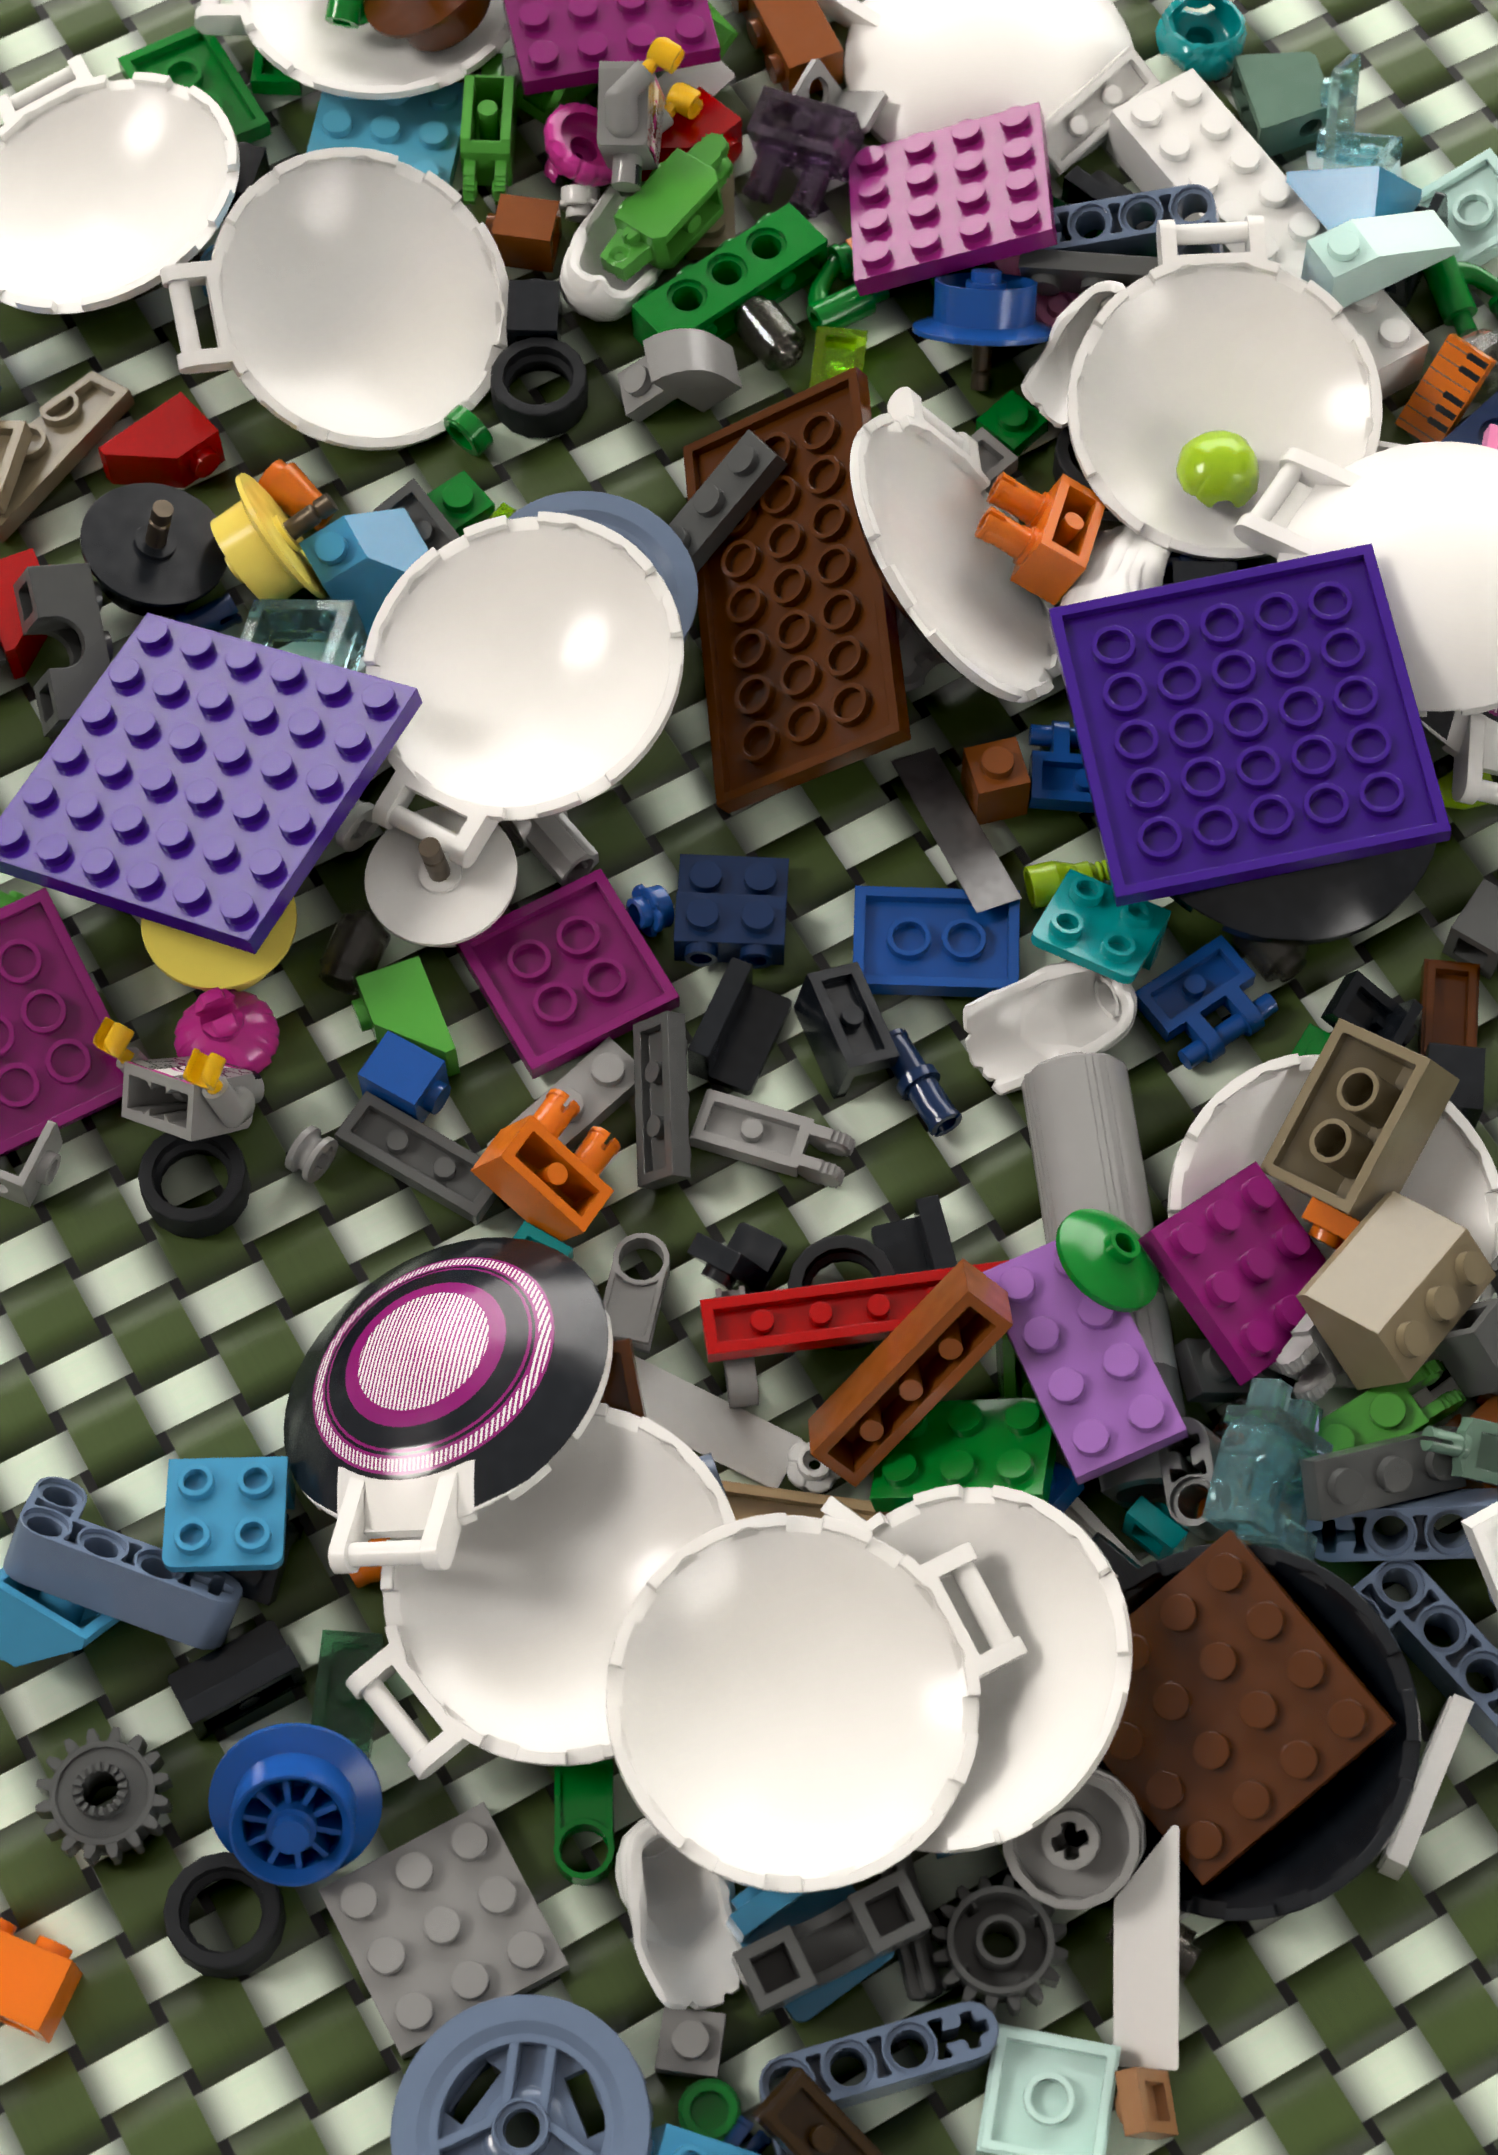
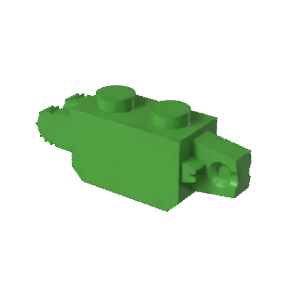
[460,53,518,205]
[600,132,734,282]
[1268,1359,1467,1503]

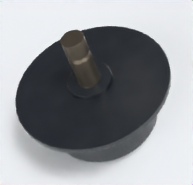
[80,483,227,617]

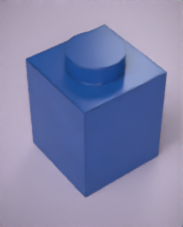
[357,1030,451,1123]

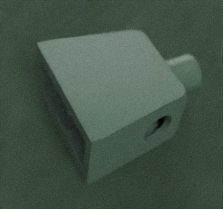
[1230,52,1354,157]

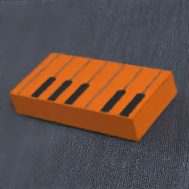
[1395,334,1497,442]

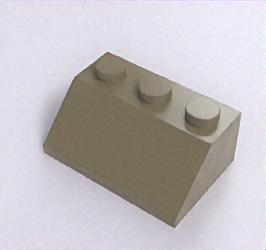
[1260,1018,1460,1222]
[1296,1191,1496,1390]

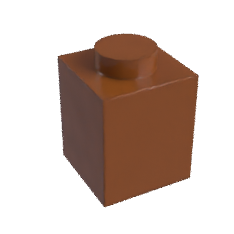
[485,193,562,273]
[961,736,1031,825]

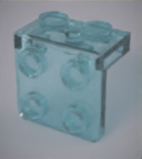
[1316,54,1403,171]

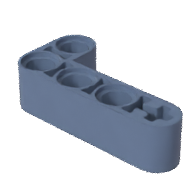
[1043,184,1224,257]
[3,1477,243,1650]
[1301,1488,1498,1606]
[1353,1560,1498,1754]
[759,2001,999,2155]

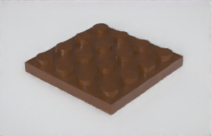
[1102,1529,1397,1885]

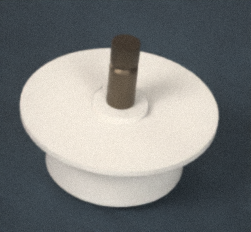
[364,806,518,948]

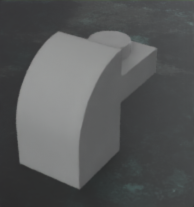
[617,328,742,423]

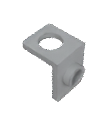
[791,59,888,134]
[0,1120,63,1208]

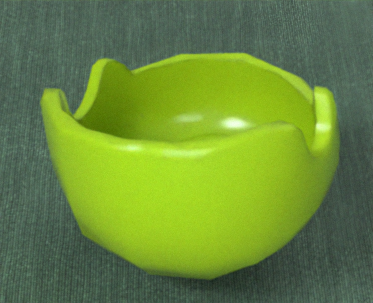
[1176,430,1260,508]

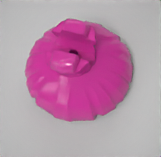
[543,102,612,187]
[174,987,280,1073]

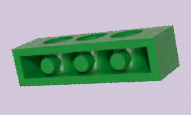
[631,202,828,347]

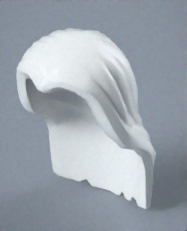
[559,185,663,322]
[1021,281,1127,429]
[1060,525,1172,606]
[963,961,1137,1096]
[615,1817,742,2010]

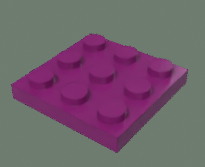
[456,868,680,1079]
[1138,1161,1327,1386]

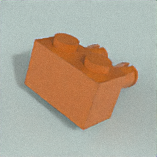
[974,472,1105,606]
[470,1088,621,1242]

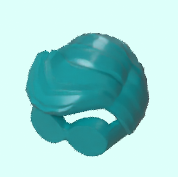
[1155,0,1247,82]

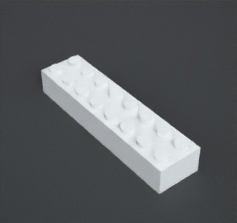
[1106,68,1430,400]

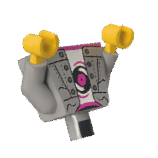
[597,37,703,192]
[93,1017,265,1142]

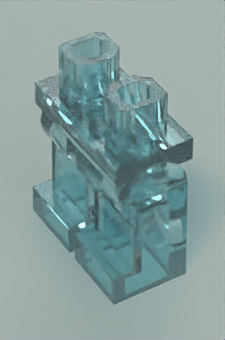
[1202,1378,1334,1561]

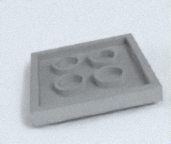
[319,1802,569,2060]

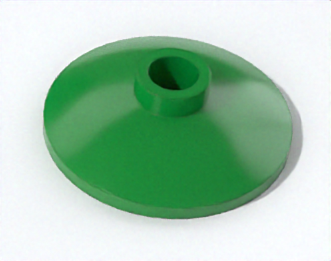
[1056,1209,1159,1312]

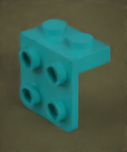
[1031,869,1172,984]

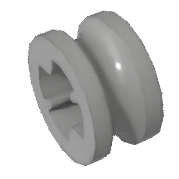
[285,1125,338,1183]

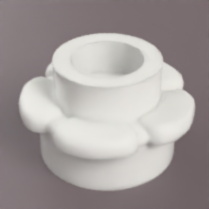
[560,184,601,222]
[786,1441,841,1494]

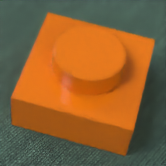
[1301,1197,1360,1250]

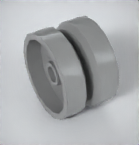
[1003,1767,1147,1910]

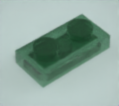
[311,1630,385,1758]

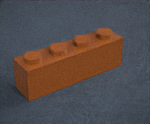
[730,0,844,101]
[808,1258,1013,1488]

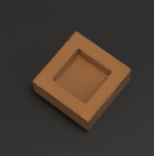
[1115,2066,1179,2140]

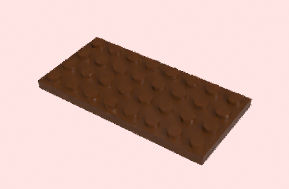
[683,366,911,813]

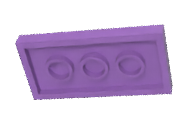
[982,1240,1188,1485]

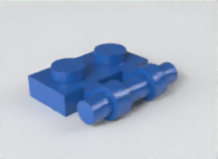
[1028,720,1094,813]
[1135,935,1279,1070]

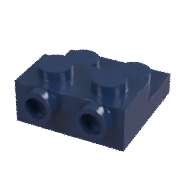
[673,854,789,969]

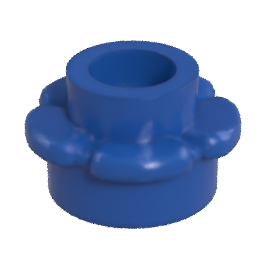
[626,884,674,937]

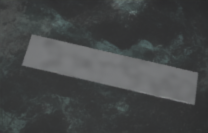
[891,747,1022,913]

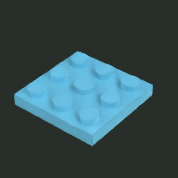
[306,82,464,187]

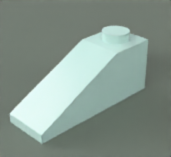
[1301,210,1461,308]

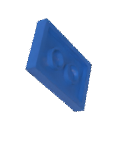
[853,886,1020,997]

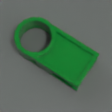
[553,1758,616,1886]

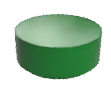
[444,405,493,456]
[678,2078,741,2141]

